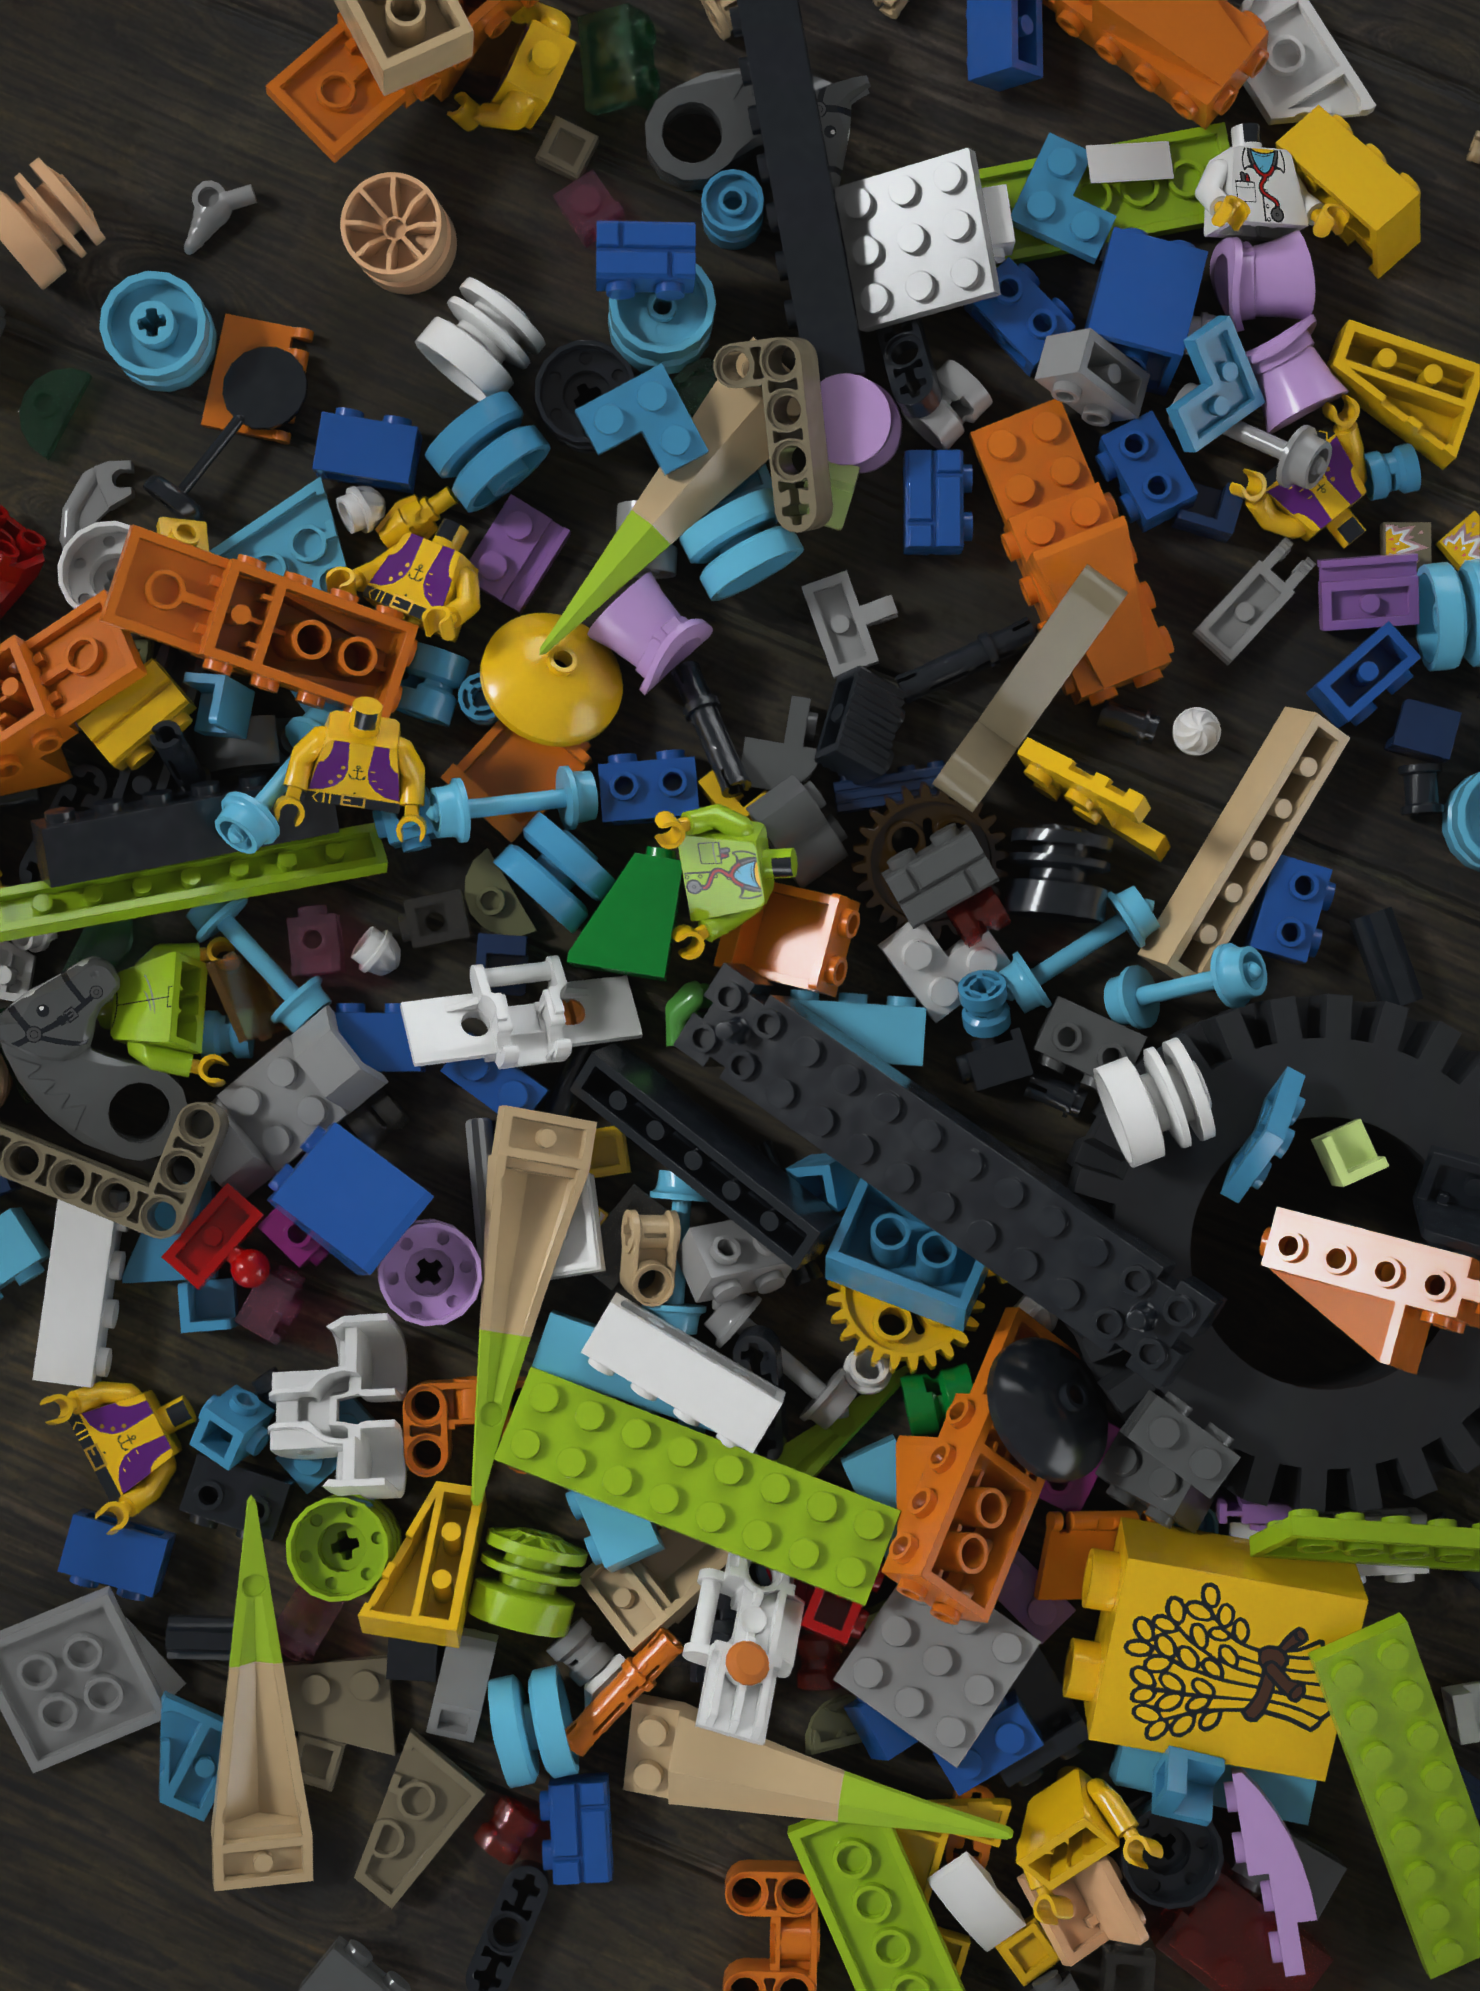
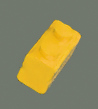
[76,658,197,771]

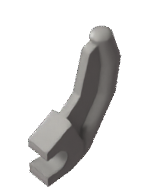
[59,460,135,548]

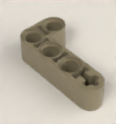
[713,337,833,533]

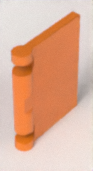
[201,314,314,444]
[1033,1510,1157,1600]

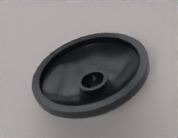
[987,1337,1108,1483]

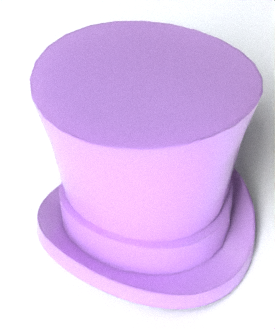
[1210,230,1315,332]
[1245,314,1349,434]
[820,373,902,474]
[588,571,713,695]

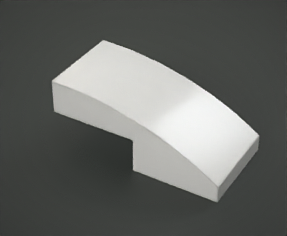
[927,1851,1026,1952]

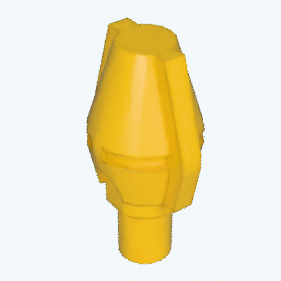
[375,486,458,548]

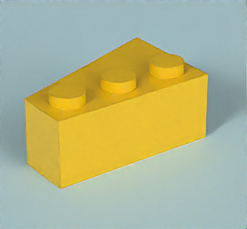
[1275,105,1421,279]
[1327,319,1480,470]
[358,1481,487,1648]

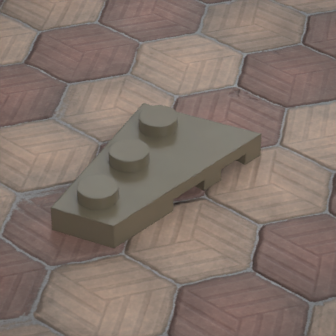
[283,1655,397,1756]
[354,1728,487,1909]

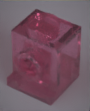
[287,905,346,978]
[234,1265,306,1345]

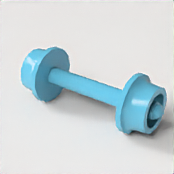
[215,708,330,854]
[426,766,600,843]
[998,885,1160,1014]
[186,898,332,1033]
[1104,943,1267,1029]
[642,1170,709,1335]

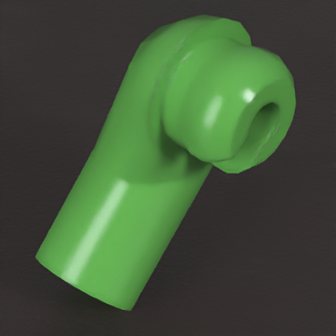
[665,981,713,1047]

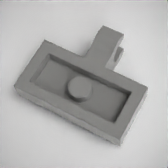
[801,570,898,679]

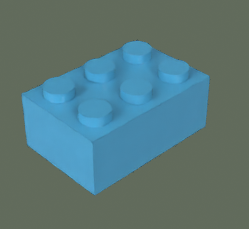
[825,1178,989,1332]

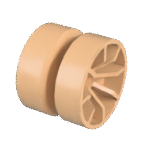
[340,172,457,295]

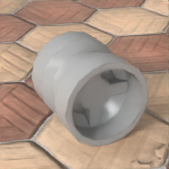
[546,1617,615,1687]

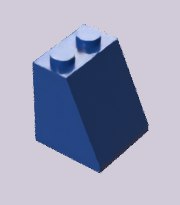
[1084,227,1208,396]
[267,1122,434,1276]

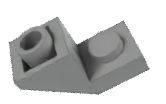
[426,1628,499,1743]

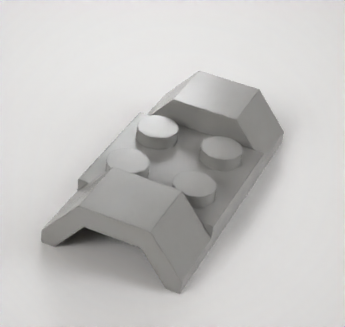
[192,1005,389,1198]

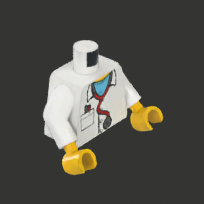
[1195,123,1350,241]

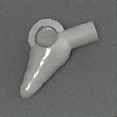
[184,180,257,255]

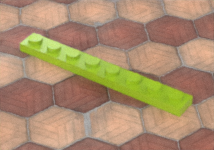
[0,823,388,942]

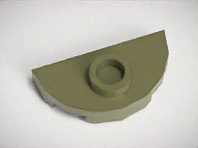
[464,848,538,936]
[805,1694,862,1755]

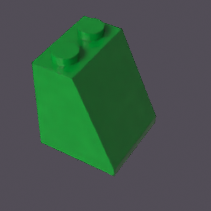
[567,846,684,982]

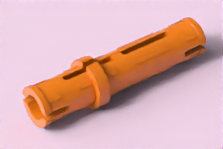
[565,1627,684,1757]

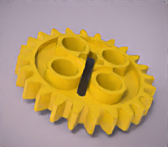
[826,1280,985,1374]

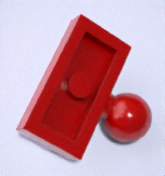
[162,1183,270,1290]

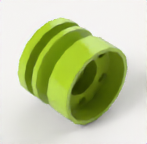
[286,1494,402,1602]
[467,1527,588,1638]

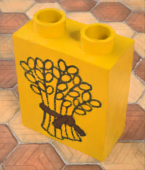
[1062,1517,1369,1782]

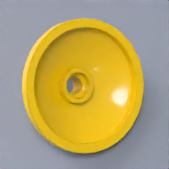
[480,613,623,747]

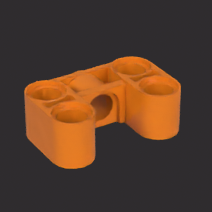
[403,1376,527,1477]
[723,1860,820,1991]

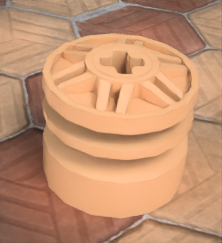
[0,157,106,290]

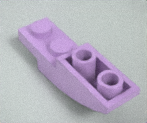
[1223,1767,1317,1977]

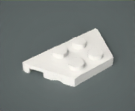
[1239,0,1376,125]

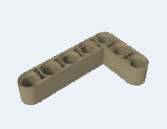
[932,564,1128,812]
[0,1102,229,1239]

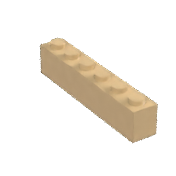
[1137,706,1350,979]

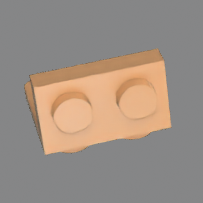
[1016,1854,1149,1967]

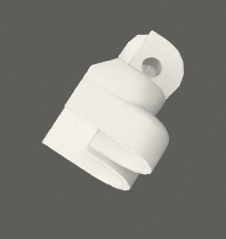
[268,1313,408,1499]

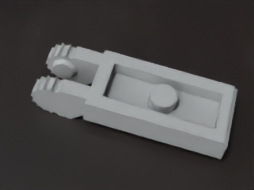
[1192,537,1316,666]

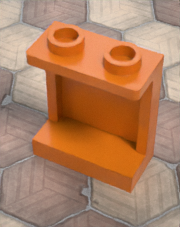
[440,720,593,845]
[713,882,860,997]

